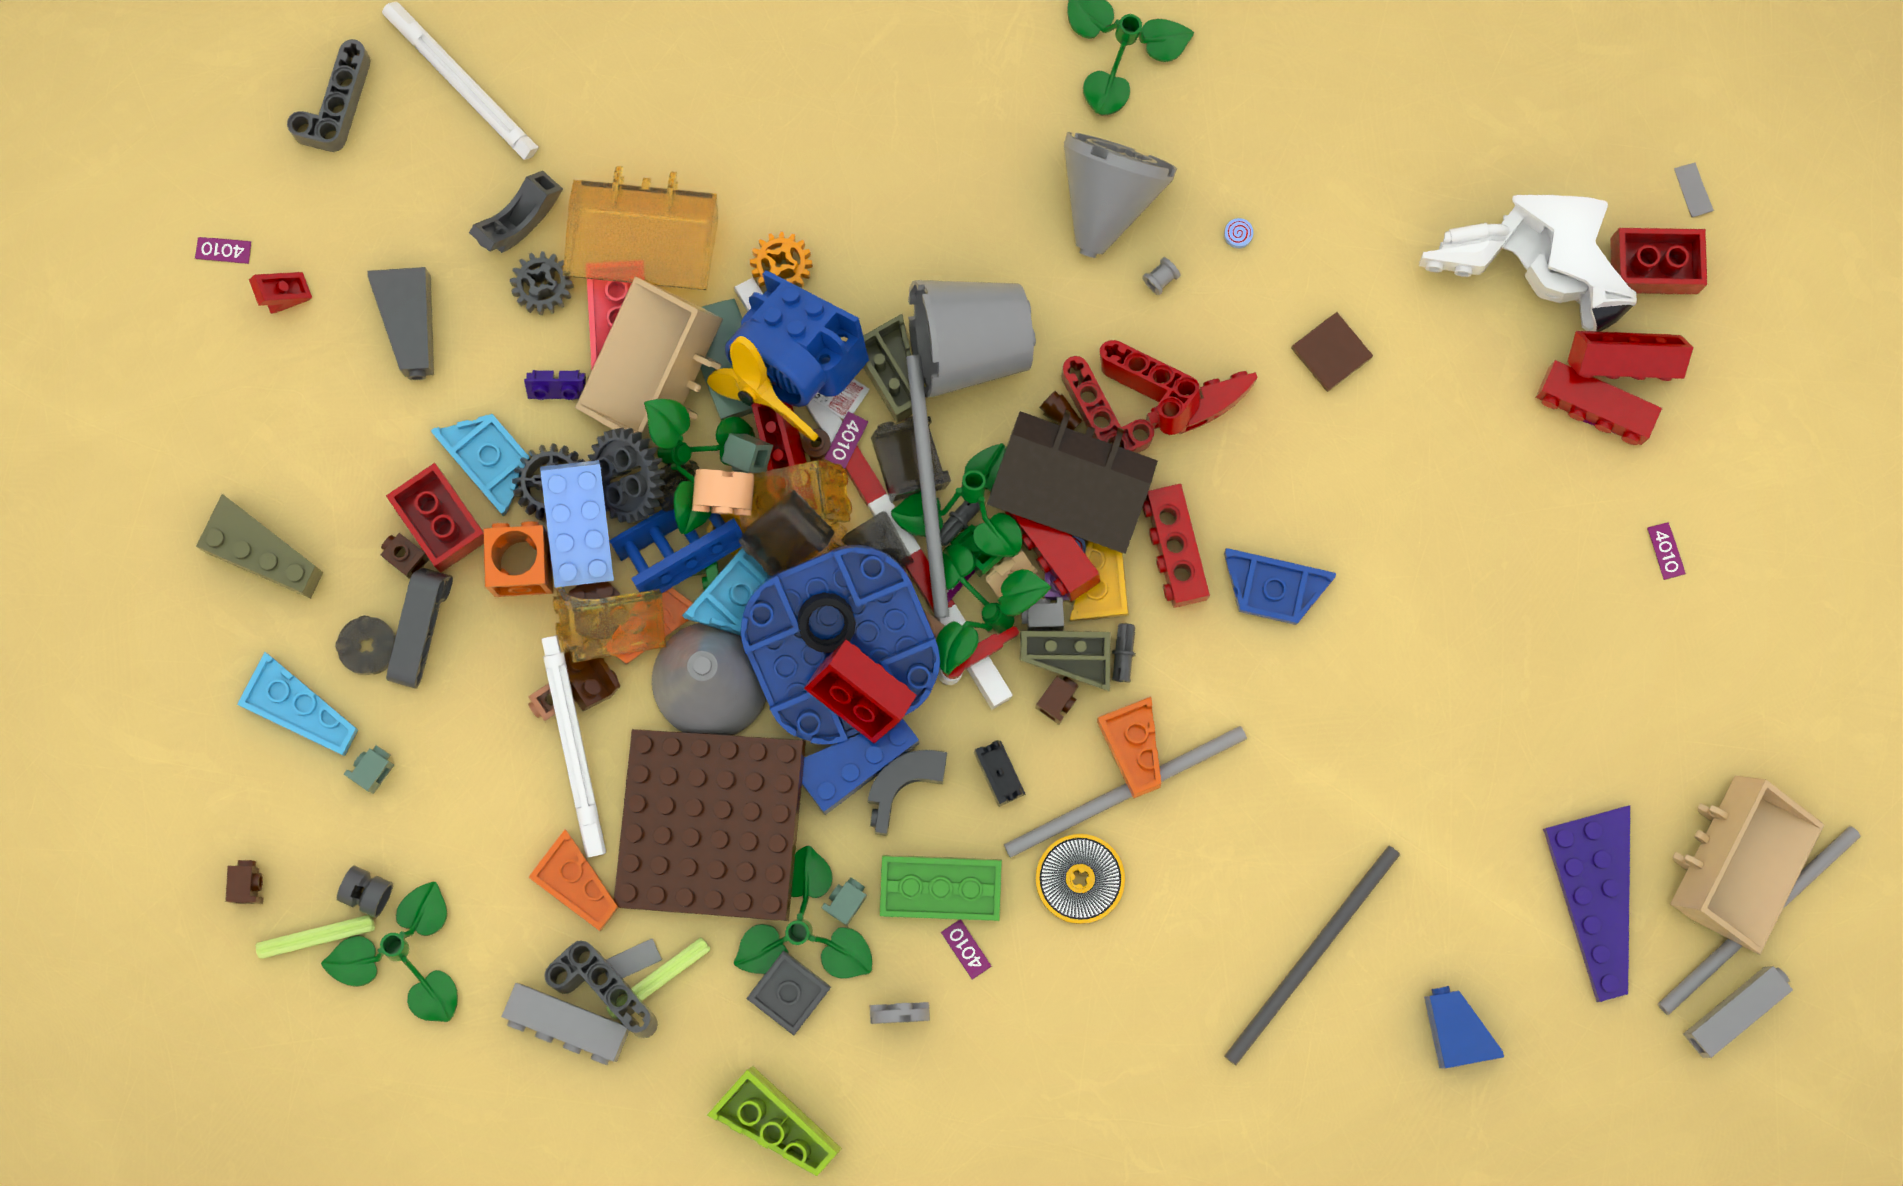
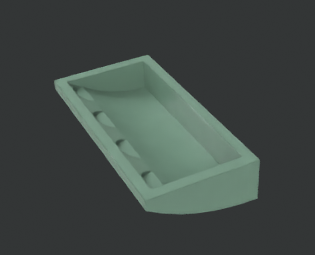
[700,299,754,421]

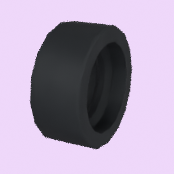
[798,592,856,653]

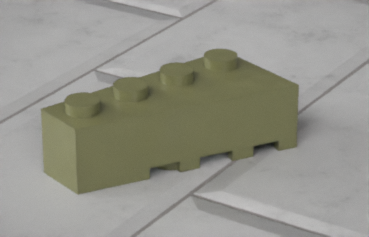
[196,494,323,599]

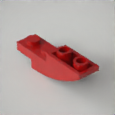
[1146,371,1258,434]

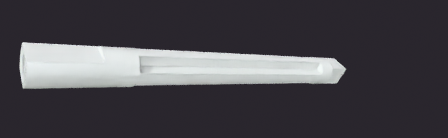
[382,2,539,160]
[542,635,606,858]

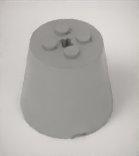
[908,280,1036,397]

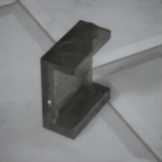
[871,416,951,503]
[739,490,835,576]

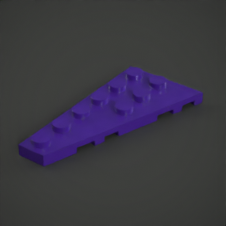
[1543,805,1630,1002]

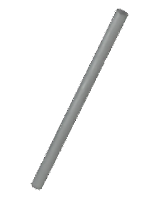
[906,355,949,618]
[1004,726,1247,858]
[1658,826,1861,1015]

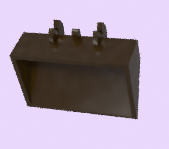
[987,409,1158,554]

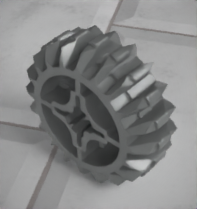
[512,443,585,520]

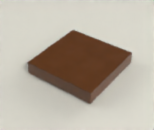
[1291,312,1373,392]

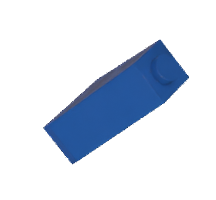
[1424,986,1504,1069]

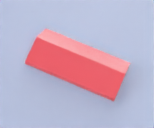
[586,260,645,369]

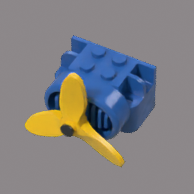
[707,270,869,442]

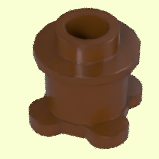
[802,428,831,465]

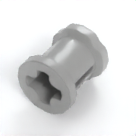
[1142,257,1181,295]

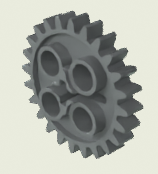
[588,427,666,523]

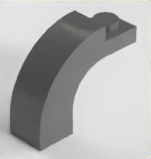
[469,170,563,253]
[868,750,947,836]

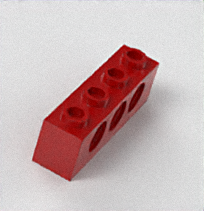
[1142,483,1210,608]

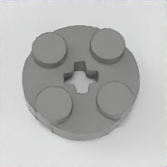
[870,1002,930,1024]

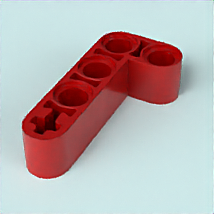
[1100,340,1200,435]
[1061,356,1154,453]

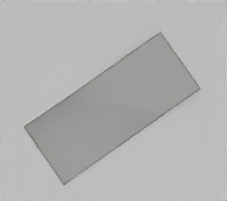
[1674,163,1714,217]
[605,939,662,978]

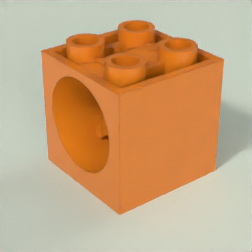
[483,521,553,597]

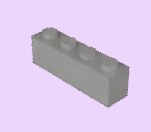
[502,983,629,1065]

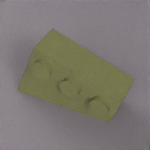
[863,314,912,423]
[1020,630,1111,691]

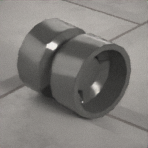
[337,865,393,918]

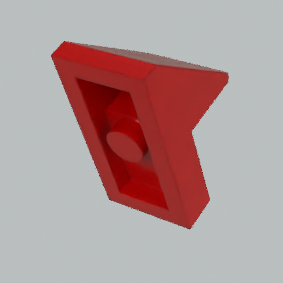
[249,272,312,314]

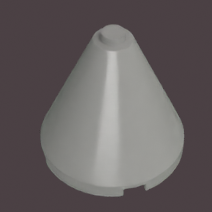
[1064,132,1177,258]
[652,623,766,736]

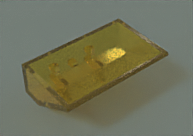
[563,166,718,290]

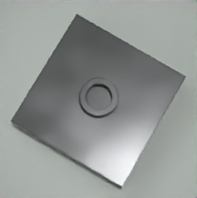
[746,950,831,1035]

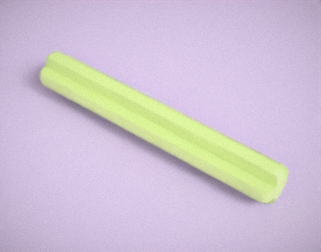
[256,915,375,959]
[606,938,710,1019]

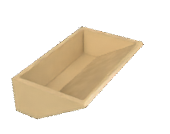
[575,276,723,449]
[1671,776,1824,955]

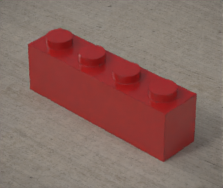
[1567,331,1694,381]
[1535,360,1662,445]
[751,400,818,517]
[1005,511,1100,602]

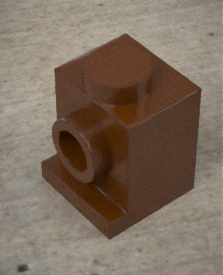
[381,533,429,579]
[1035,676,1079,725]
[225,860,263,904]

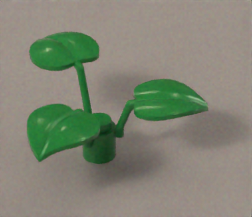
[1067,0,1194,115]
[644,399,755,534]
[891,443,1022,557]
[936,544,1051,675]
[734,846,872,978]
[321,882,458,1022]

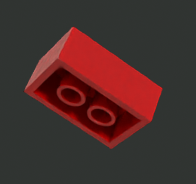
[1610,228,1707,294]
[386,463,484,573]
[804,640,917,744]

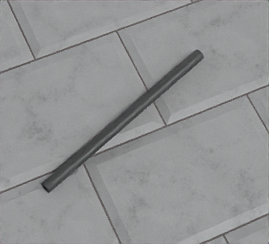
[1224,846,1400,1066]

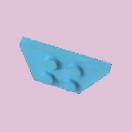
[431,414,530,516]
[682,534,773,636]

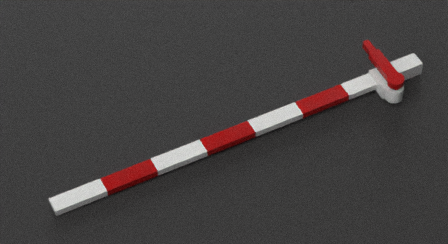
[734,277,1019,710]

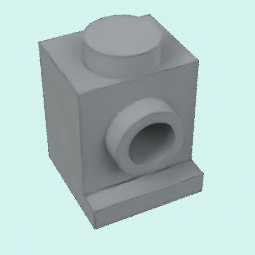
[1021,597,1064,631]

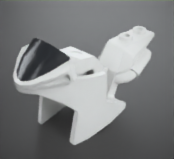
[1419,195,1637,332]

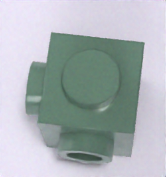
[722,433,773,473]

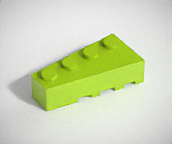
[707,1066,842,1176]

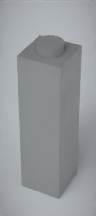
[1683,966,1793,1058]

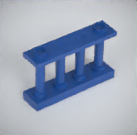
[609,503,748,602]

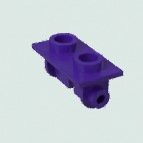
[524,370,586,400]

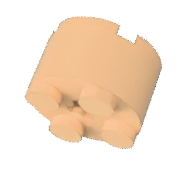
[692,469,754,516]

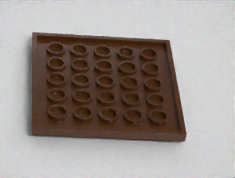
[614,729,806,921]

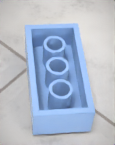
[540,460,614,588]

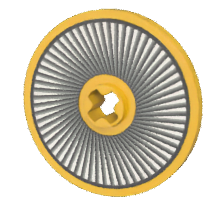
[1036,834,1125,924]

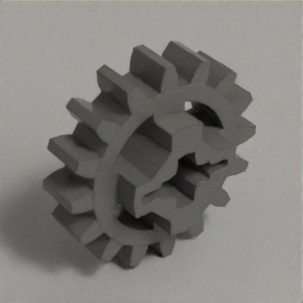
[510,251,574,315]

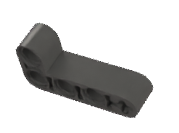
[287,39,371,152]
[386,568,453,689]
[544,941,658,1038]

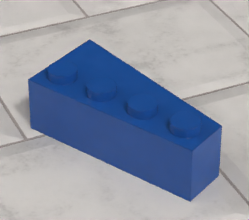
[802,718,919,815]

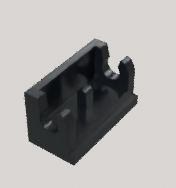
[974,740,1026,807]

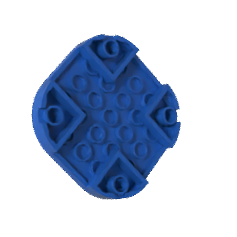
[741,545,940,745]

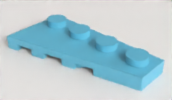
[237,652,358,756]

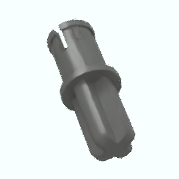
[940,501,980,546]
[1112,623,1136,682]

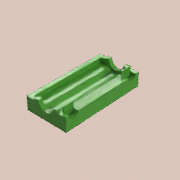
[880,855,1002,921]

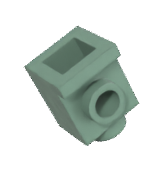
[344,745,394,794]
[821,877,867,926]

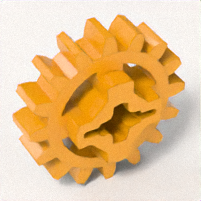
[750,232,813,288]

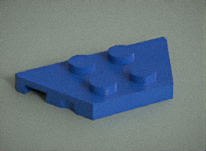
[1224,548,1336,625]

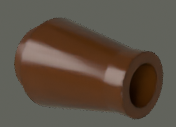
[1039,391,1082,430]

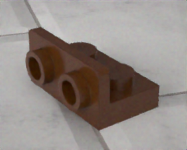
[564,638,620,711]

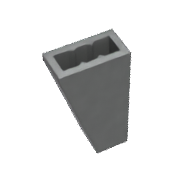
[367,267,434,380]

